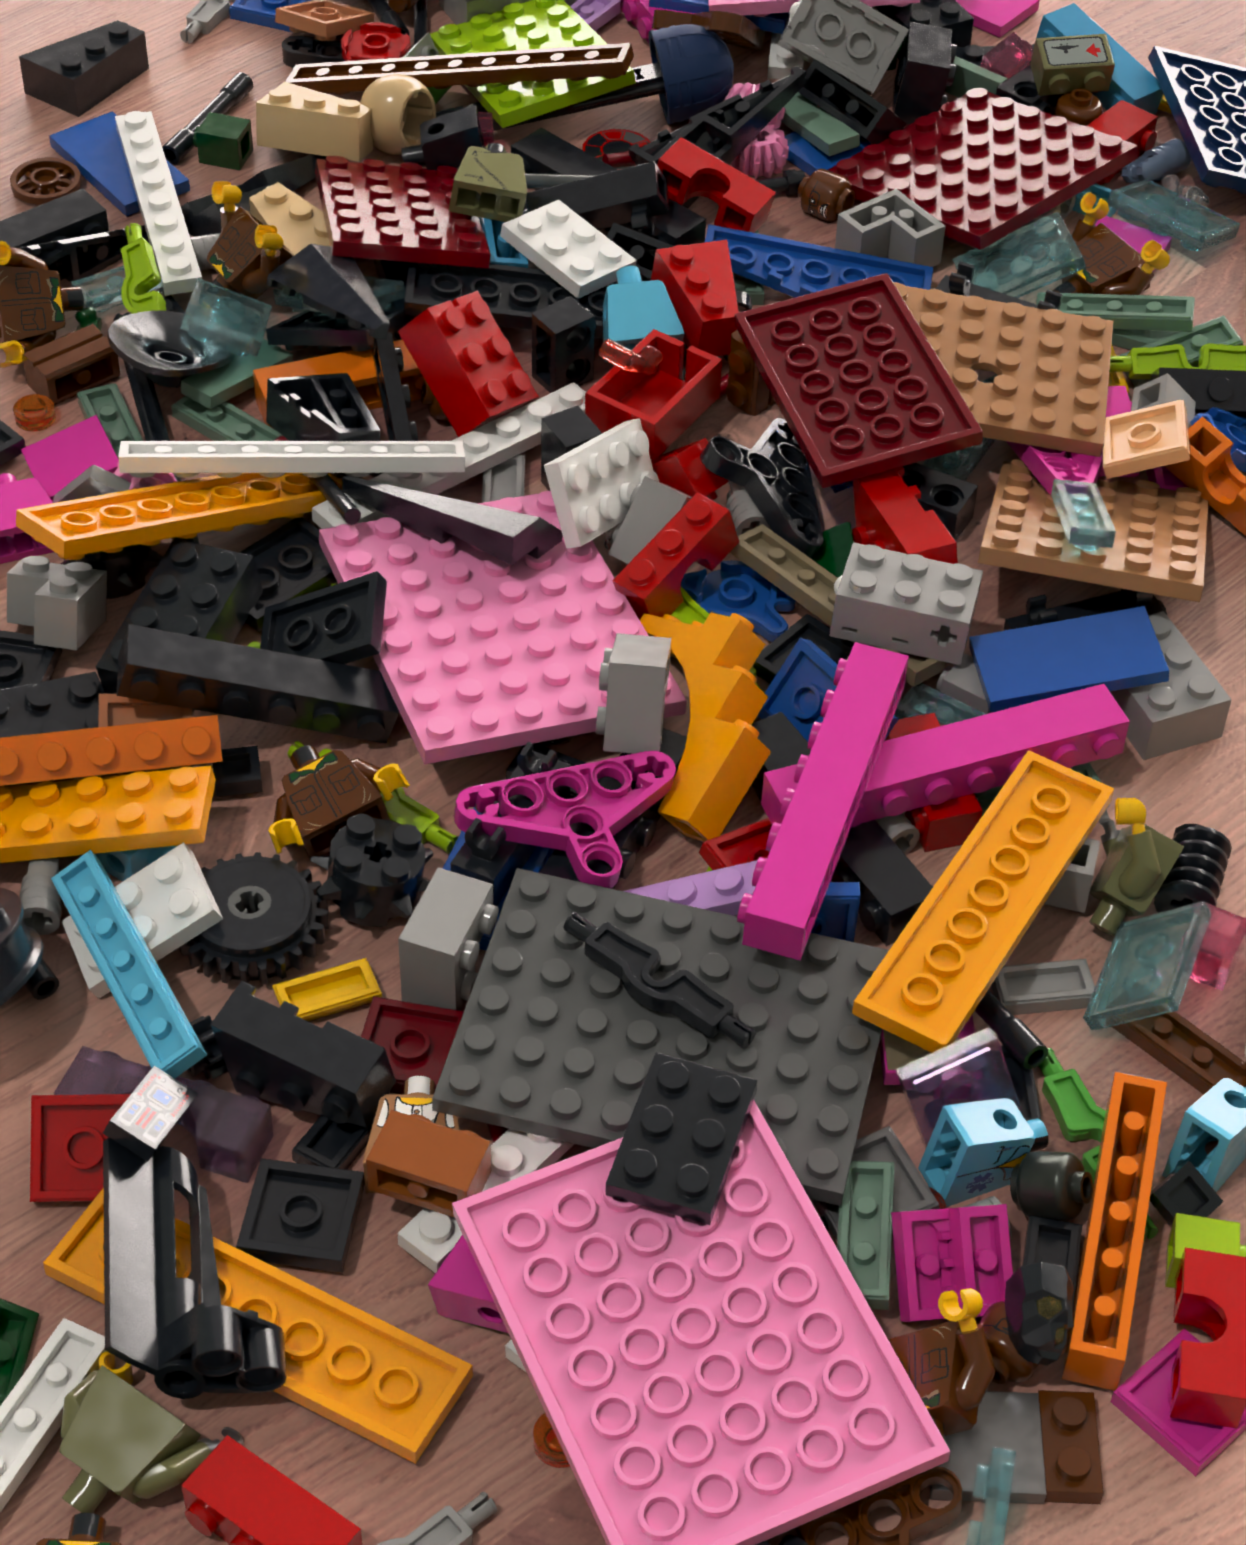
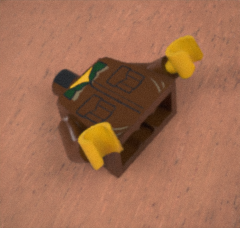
[206,181,294,306]
[1053,192,1170,295]
[0,241,84,368]
[268,745,410,862]
[888,1288,995,1441]

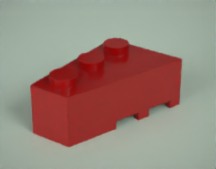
[651,239,739,357]
[852,466,958,564]

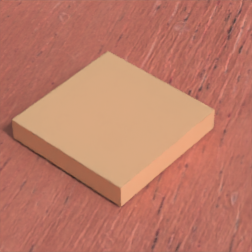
[1103,400,1190,479]

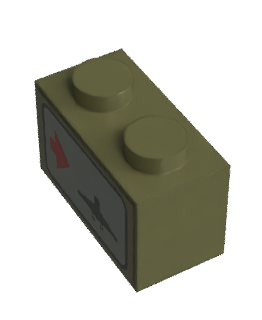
[1030,34,1115,96]

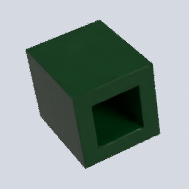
[193,112,253,171]

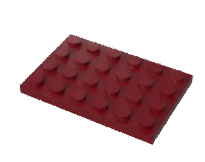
[315,156,491,268]
[735,273,983,489]

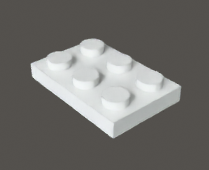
[500,200,637,299]
[62,842,223,998]

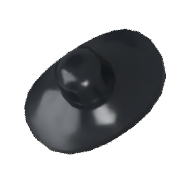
[107,310,236,388]

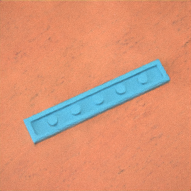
[51,850,207,1078]

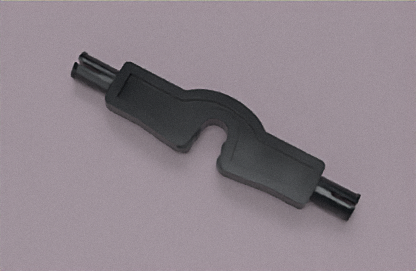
[563,912,756,1049]

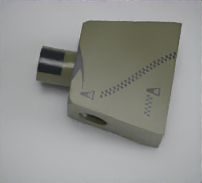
[449,143,527,222]

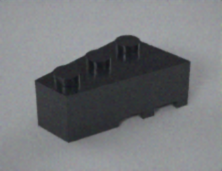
[19,20,149,117]
[266,373,380,478]
[210,981,396,1128]

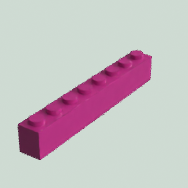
[737,642,909,961]
[761,684,1130,828]

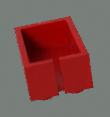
[398,291,539,437]
[585,329,722,463]

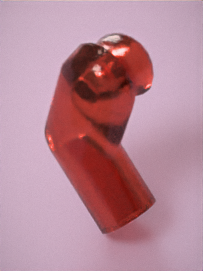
[599,338,663,375]

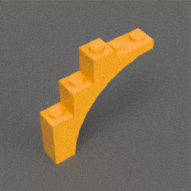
[640,612,771,842]

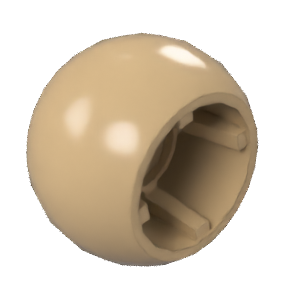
[360,74,436,155]

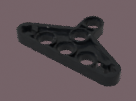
[700,418,824,558]

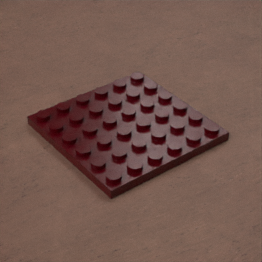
[828,88,1138,250]

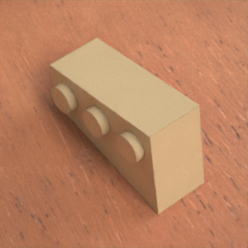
[256,82,373,162]
[249,182,355,301]

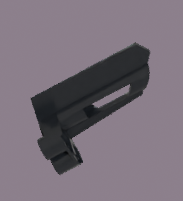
[103,1138,287,1399]

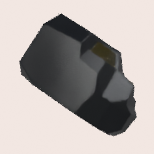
[1004,1262,1074,1366]

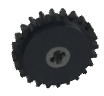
[179,852,329,984]

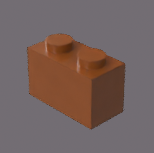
[366,1110,492,1218]

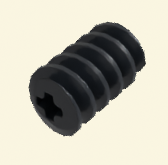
[1154,823,1232,925]

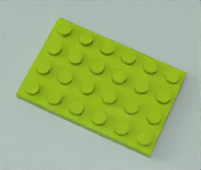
[430,0,636,128]

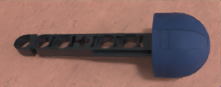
[436,24,734,133]

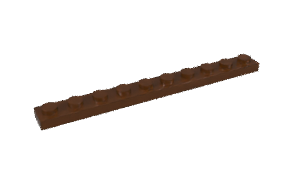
[285,43,634,95]

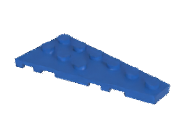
[705,224,933,298]

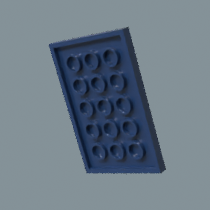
[1148,46,1246,195]

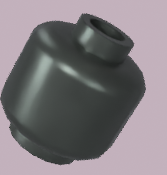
[1010,1151,1093,1221]

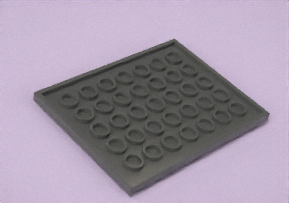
[432,868,889,1206]

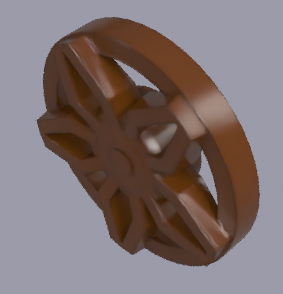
[10,157,81,205]

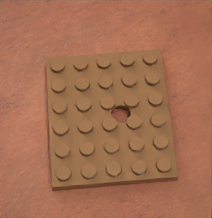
[893,282,1113,457]
[978,459,1208,602]

